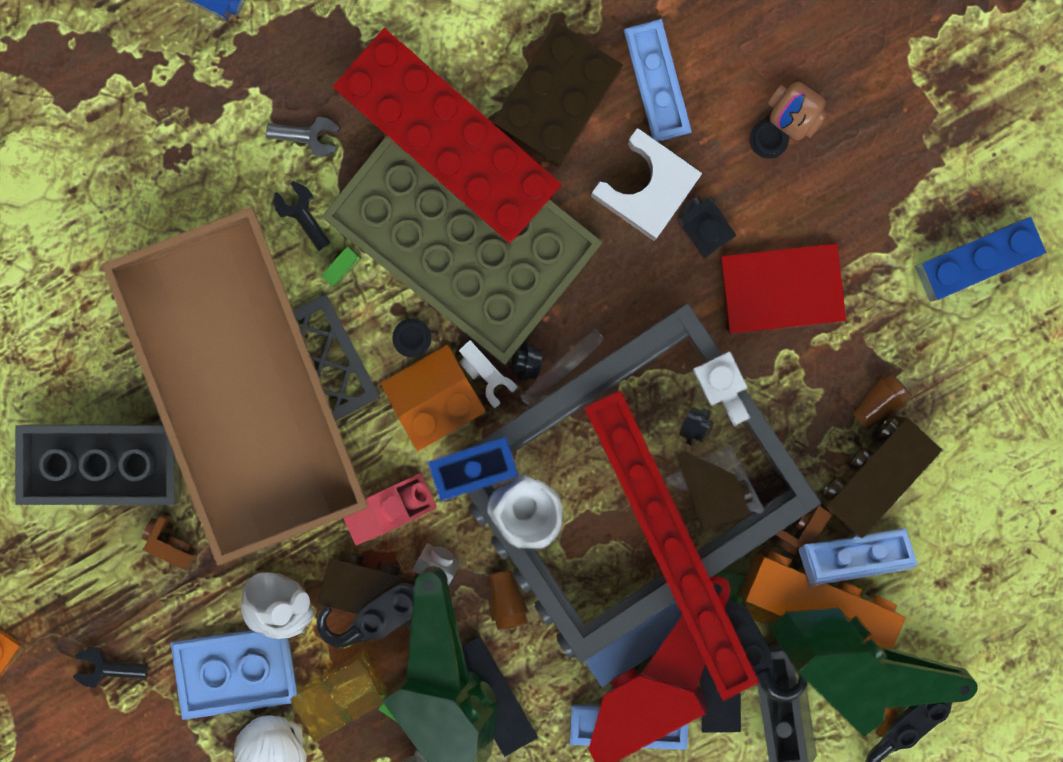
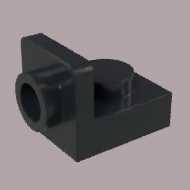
[677,195,737,258]

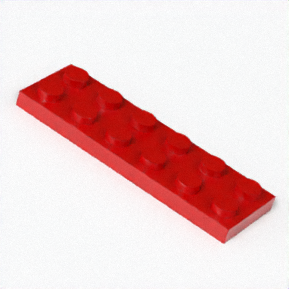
[332,27,562,244]

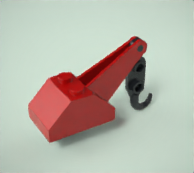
[588,575,808,762]

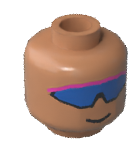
[768,82,828,140]

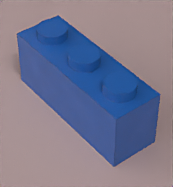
[915,217,1047,302]

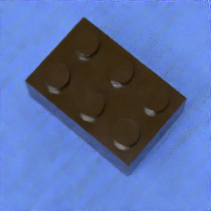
[493,22,623,169]
[819,416,943,538]

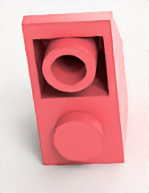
[343,473,437,546]

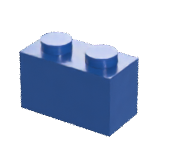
[428,436,519,501]

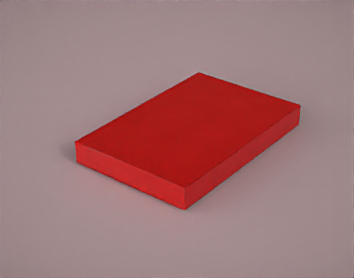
[720,243,846,334]

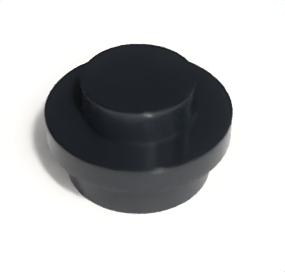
[749,119,789,159]
[392,319,432,358]
[512,342,542,382]
[679,407,714,446]

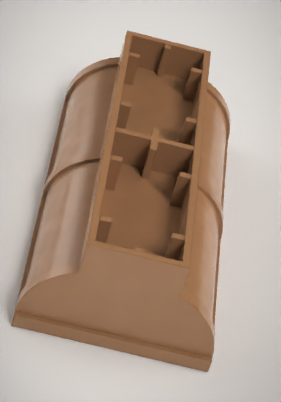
[101,207,369,566]

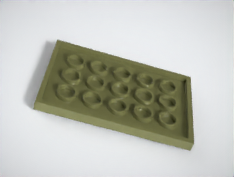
[322,136,603,364]

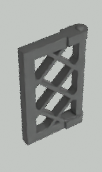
[294,294,380,420]

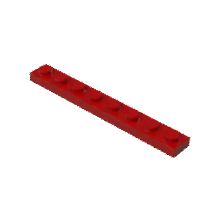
[584,390,759,701]

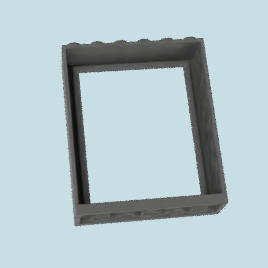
[468,304,821,664]

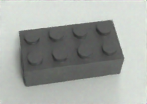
[15,425,181,505]

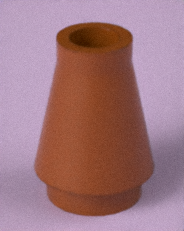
[852,373,912,429]
[489,570,530,630]

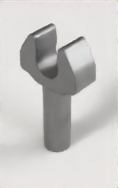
[266,117,340,158]

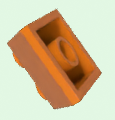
[380,344,487,452]

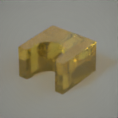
[290,651,389,743]

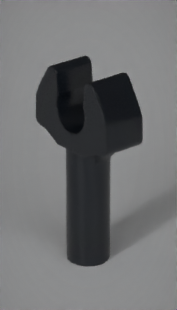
[274,181,331,252]
[73,647,149,688]

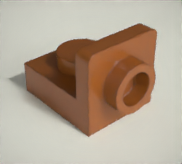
[775,506,832,556]
[142,513,197,570]

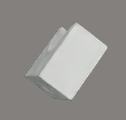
[591,128,702,241]

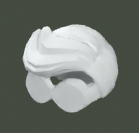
[488,475,563,549]
[240,572,314,639]
[233,715,306,762]

